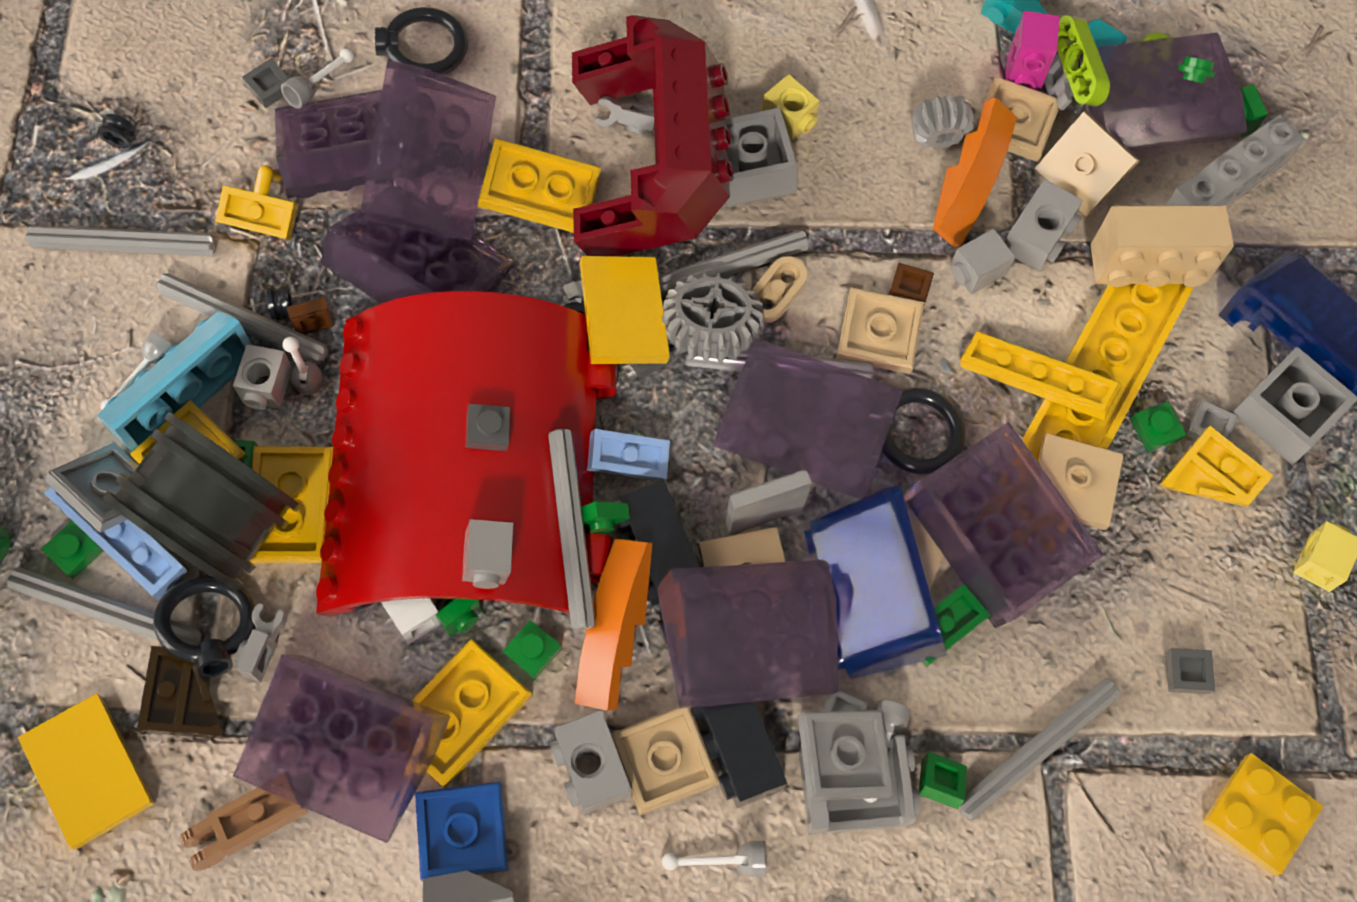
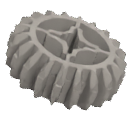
[662,272,764,364]

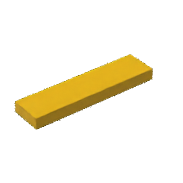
[960,331,1121,421]

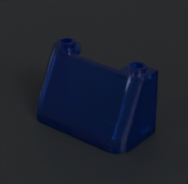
[1218,251,1357,396]
[804,485,947,679]

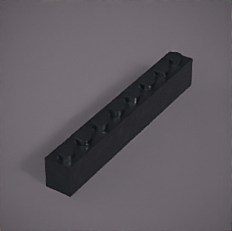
[618,480,788,808]

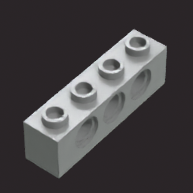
[1165,114,1305,207]

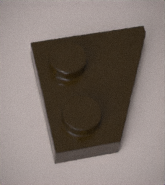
[137,646,224,739]

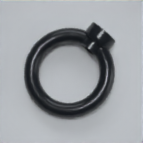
[375,7,468,78]
[864,388,966,475]
[153,576,256,677]

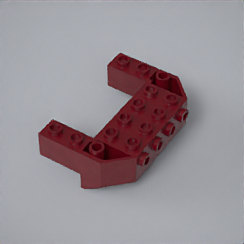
[572,15,734,256]

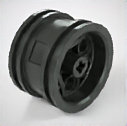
[102,412,302,591]

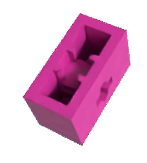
[1005,11,1060,92]

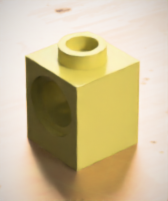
[762,74,820,141]
[1293,521,1357,592]

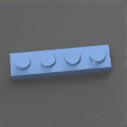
[44,487,188,601]

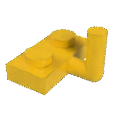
[215,165,299,240]

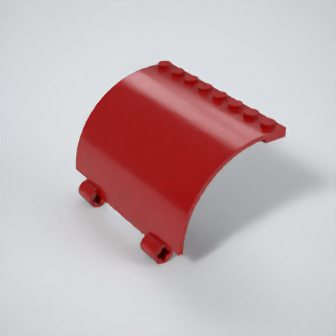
[316,291,617,617]

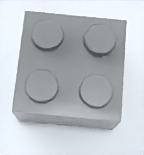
[725,107,798,207]
[1232,347,1357,465]

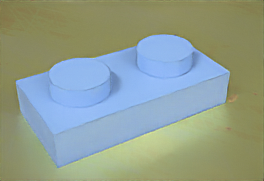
[587,429,670,481]

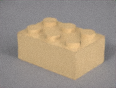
[1090,206,1234,287]

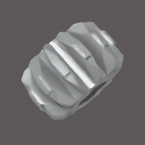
[912,94,974,150]

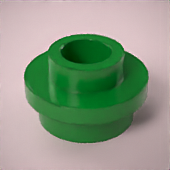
[1177,56,1216,83]

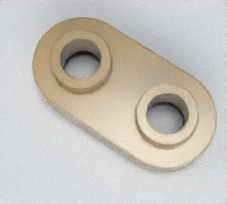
[751,256,807,323]

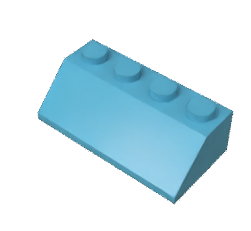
[97,311,252,452]

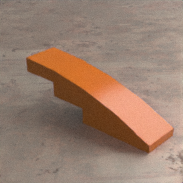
[933,97,1017,248]
[574,539,652,710]

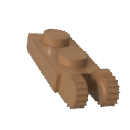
[179,772,308,872]

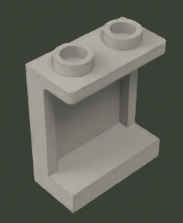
[798,735,921,835]

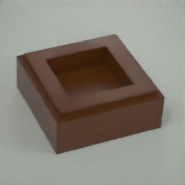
[889,263,934,306]
[287,297,335,335]

